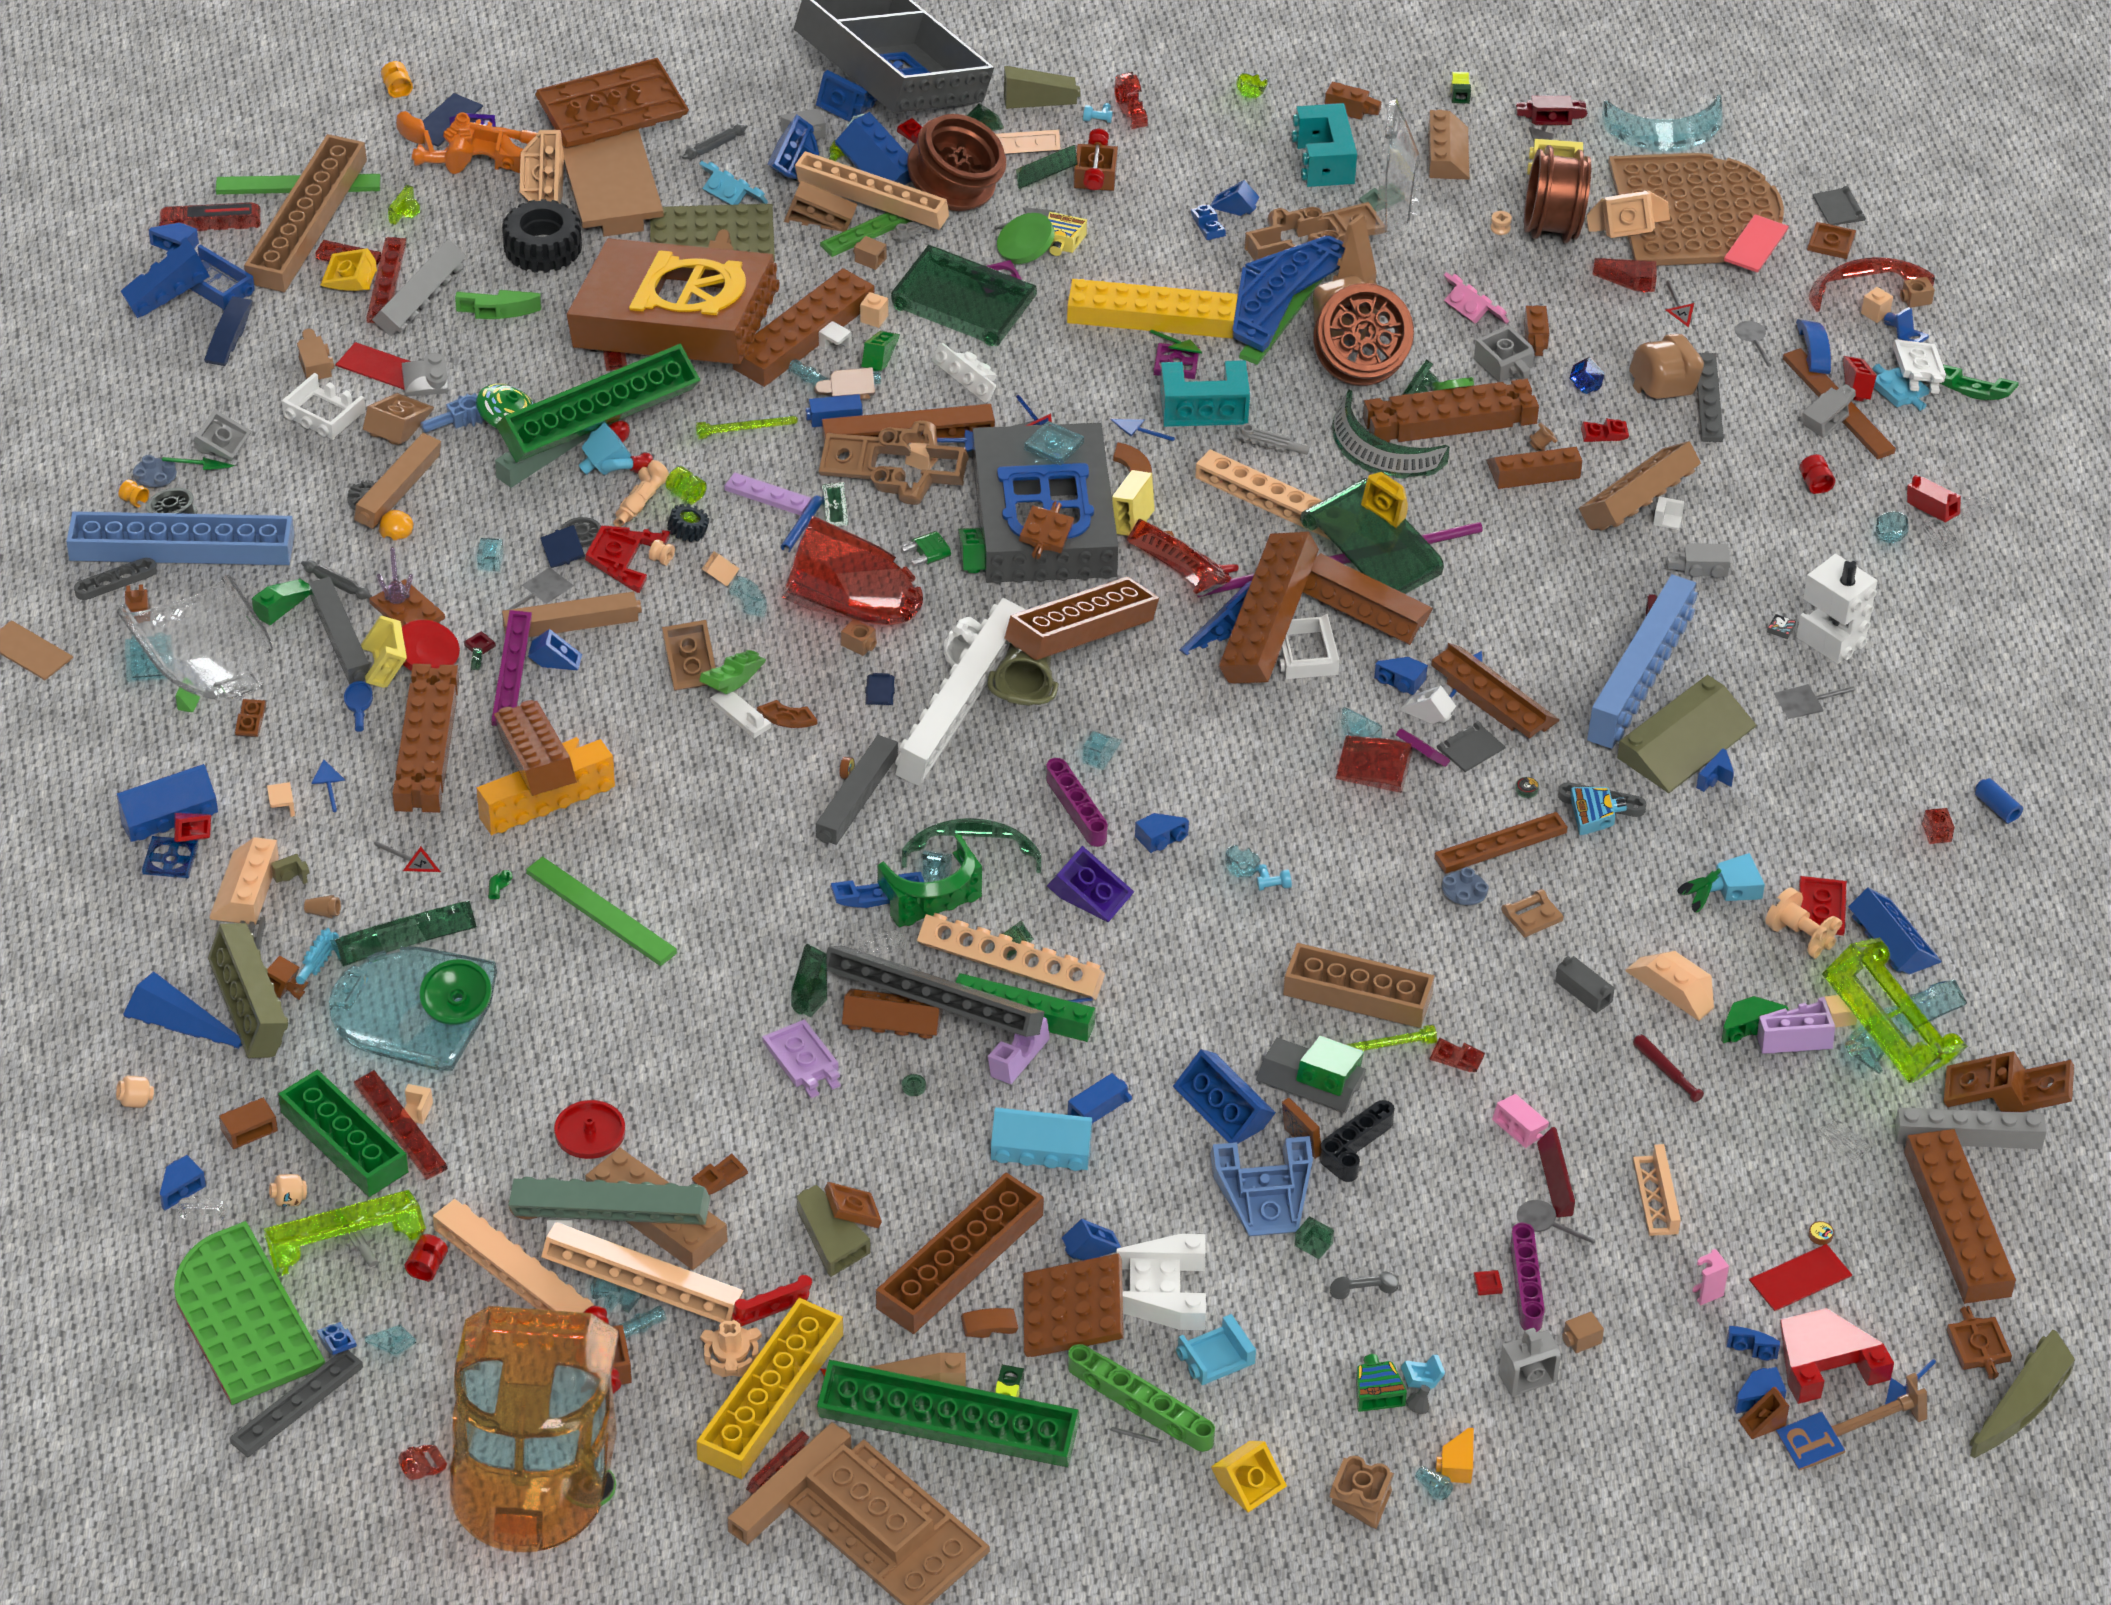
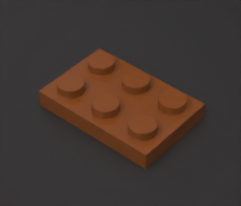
[369,579,445,627]

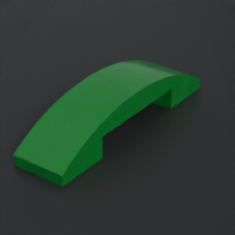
[1940,364,2019,400]

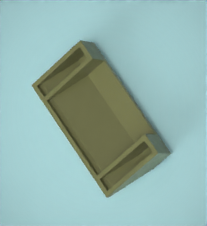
[1617,674,1757,793]

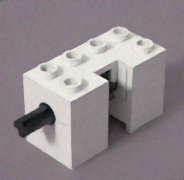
[1796,553,1877,664]

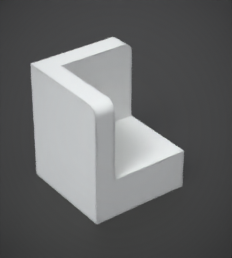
[819,321,852,349]
[1653,497,1684,530]

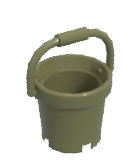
[987,643,1059,706]

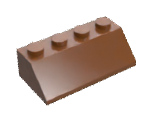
[1486,446,1583,489]
[842,988,943,1038]

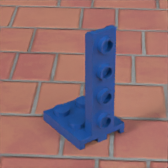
[816,61,904,122]

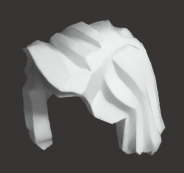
[944,617,981,667]

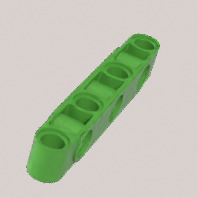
[1068,1344,1215,1452]

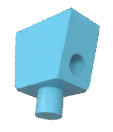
[1710,853,1765,901]

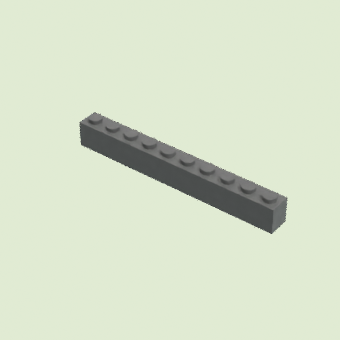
[823,945,1045,1037]

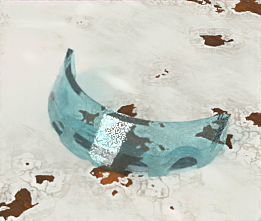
[1602,95,1723,152]
[1845,979,1967,1074]

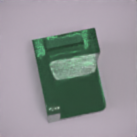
[997,920,1034,958]
[1295,1216,1334,1259]

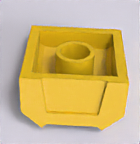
[320,248,377,291]
[1361,472,1408,528]

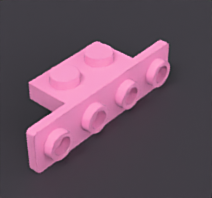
[1444,272,1509,324]

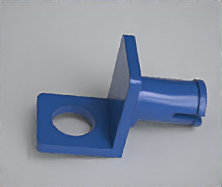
[1884,307,1929,343]

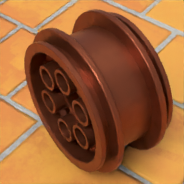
[907,114,1006,211]
[1524,145,1591,243]
[1313,283,1414,386]

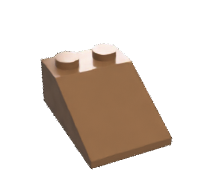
[362,393,434,445]
[662,620,716,691]

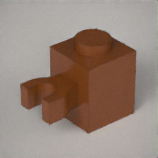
[125,584,150,624]
[267,955,309,1000]

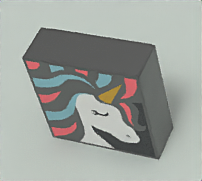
[1767,614,1796,639]

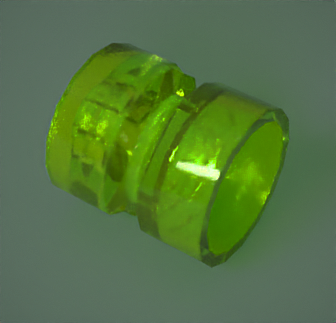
[666,466,707,505]

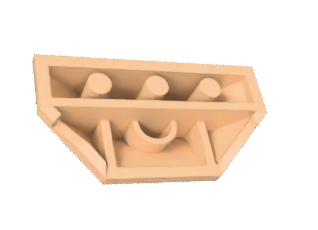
[519,130,564,204]
[1626,951,1714,1021]

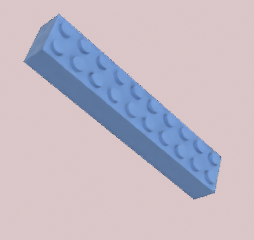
[66,511,295,565]
[1587,574,1698,749]

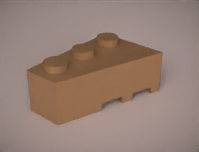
[784,180,858,232]

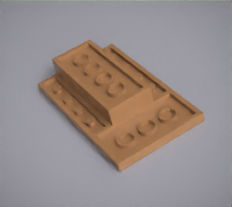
[562,129,664,237]
[789,1439,990,1605]

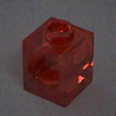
[1922,808,1955,844]

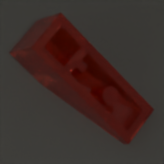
[1593,258,1657,292]

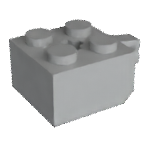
[1474,325,1534,382]
[1498,1328,1561,1397]

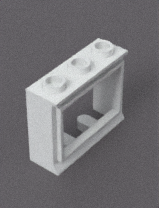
[282,373,366,440]
[1278,614,1340,679]

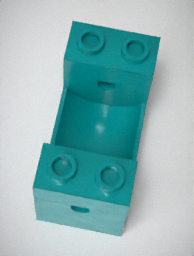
[1291,103,1357,187]
[1160,360,1250,427]

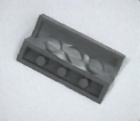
[1256,1037,1366,1113]

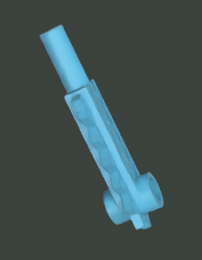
[296,928,340,984]

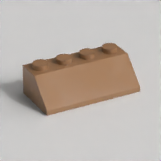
[1428,110,1470,180]

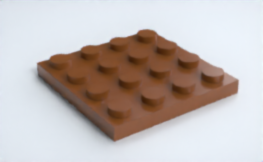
[1023,1253,1124,1357]

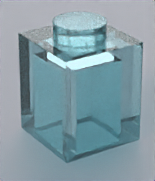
[477,538,504,572]

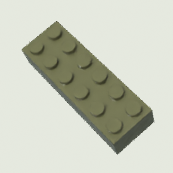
[208,923,288,1058]

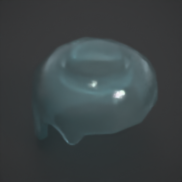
[1876,511,1909,543]
[1225,845,1261,877]

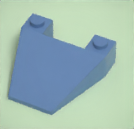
[1210,1136,1313,1236]

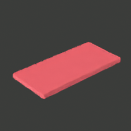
[1724,214,1789,273]

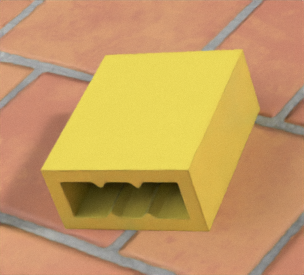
[1112,470,1155,537]

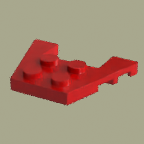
[585,525,670,593]

